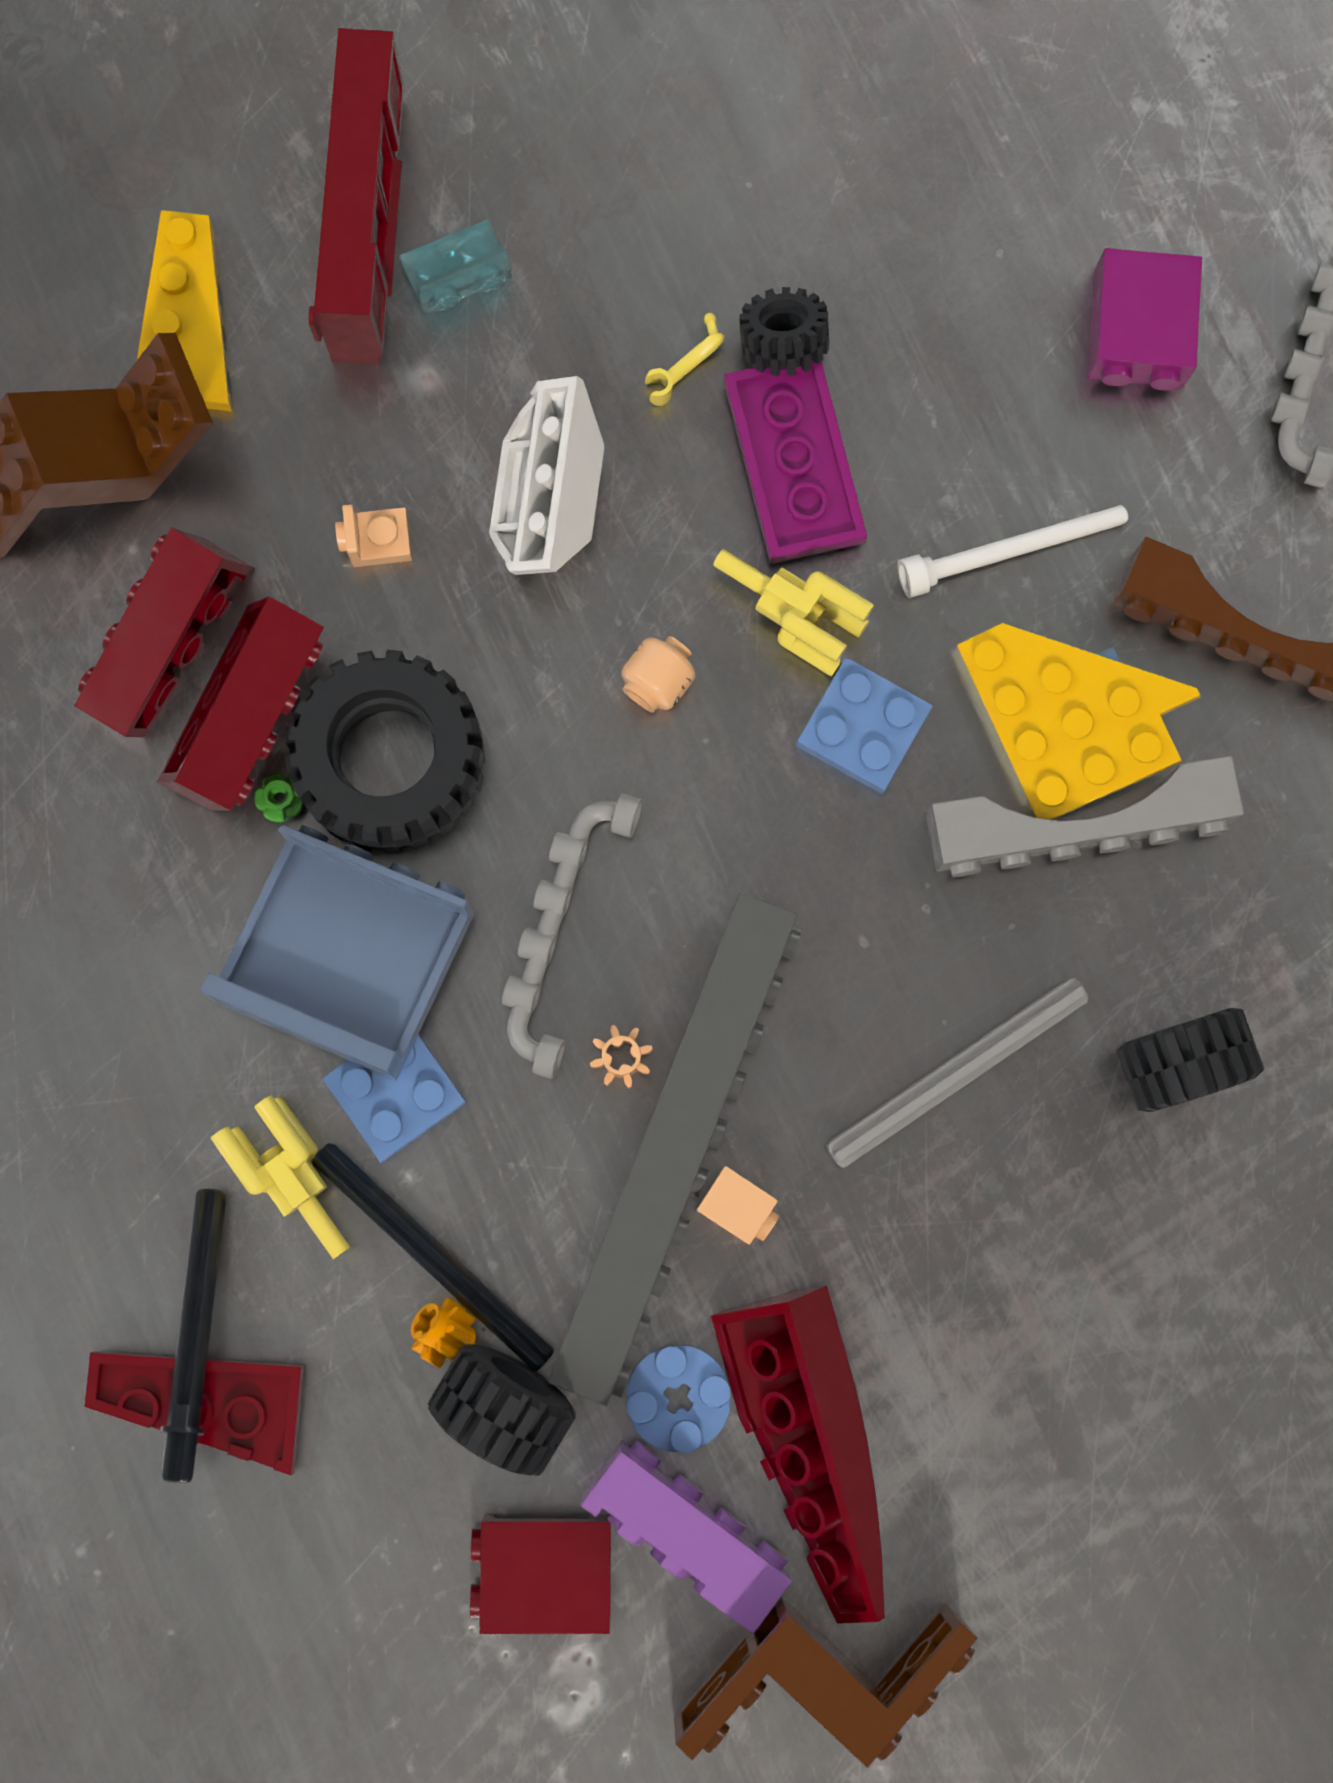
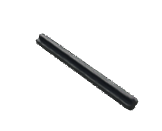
[312,1143,553,1371]

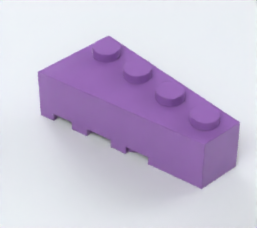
[580,1440,792,1634]

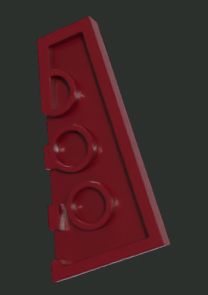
[84,1351,304,1475]

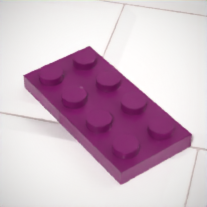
[724,361,868,564]

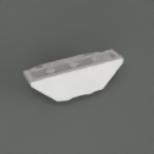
[489,376,605,575]

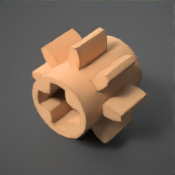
[590,1025,653,1089]

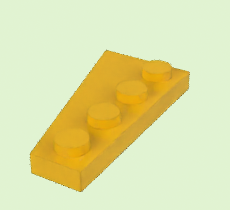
[137,210,232,412]

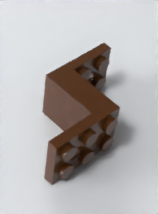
[0,333,213,558]
[674,1596,978,1768]

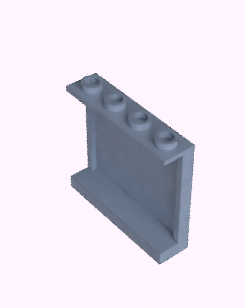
[200,825,475,1081]

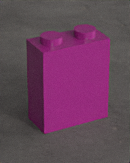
[1088,248,1202,390]

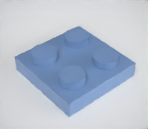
[796,657,933,794]
[322,1034,467,1163]

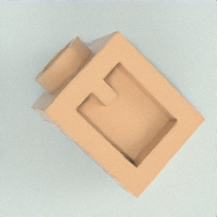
[335,504,412,567]

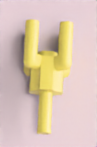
[713,549,874,677]
[210,1095,350,1260]

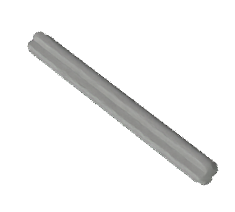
[826,977,1088,1168]

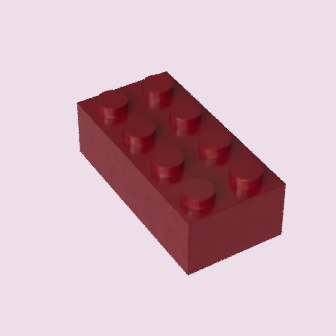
[156,596,324,811]

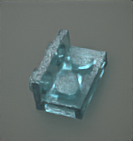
[399,219,512,314]

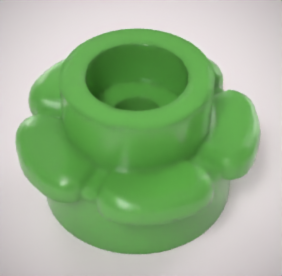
[254,773,304,822]

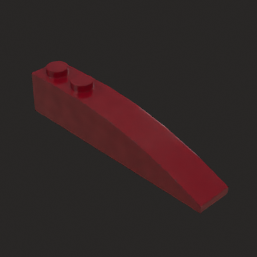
[711,1286,885,1624]

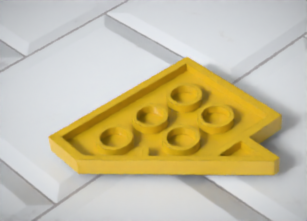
[957,623,1201,820]

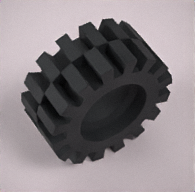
[739,287,830,376]

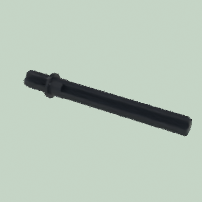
[160,1189,226,1483]

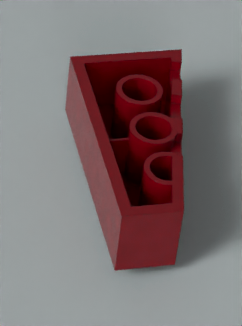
[74,527,255,738]

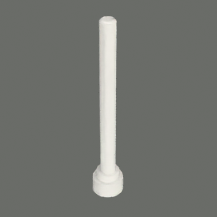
[897,505,1128,598]

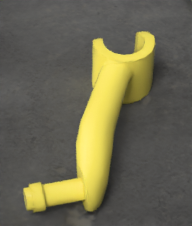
[645,313,724,406]

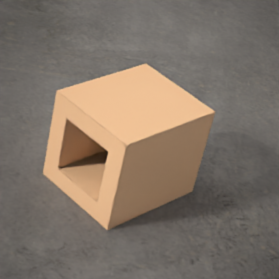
[696,1166,780,1245]

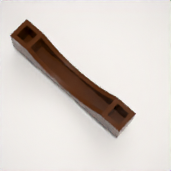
[1113,536,1333,700]

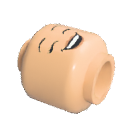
[621,636,696,713]

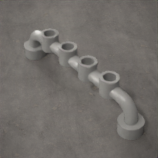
[1271,257,1333,489]
[502,794,643,1079]

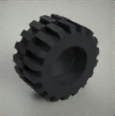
[1117,1008,1265,1112]
[427,1344,576,1476]

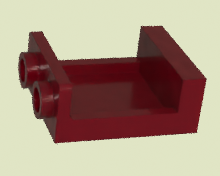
[470,1514,611,1634]

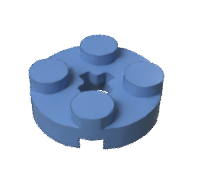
[627,1345,730,1453]

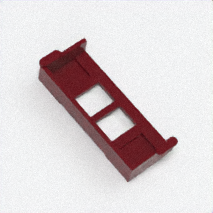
[308,28,404,364]

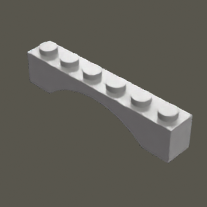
[926,756,1244,877]

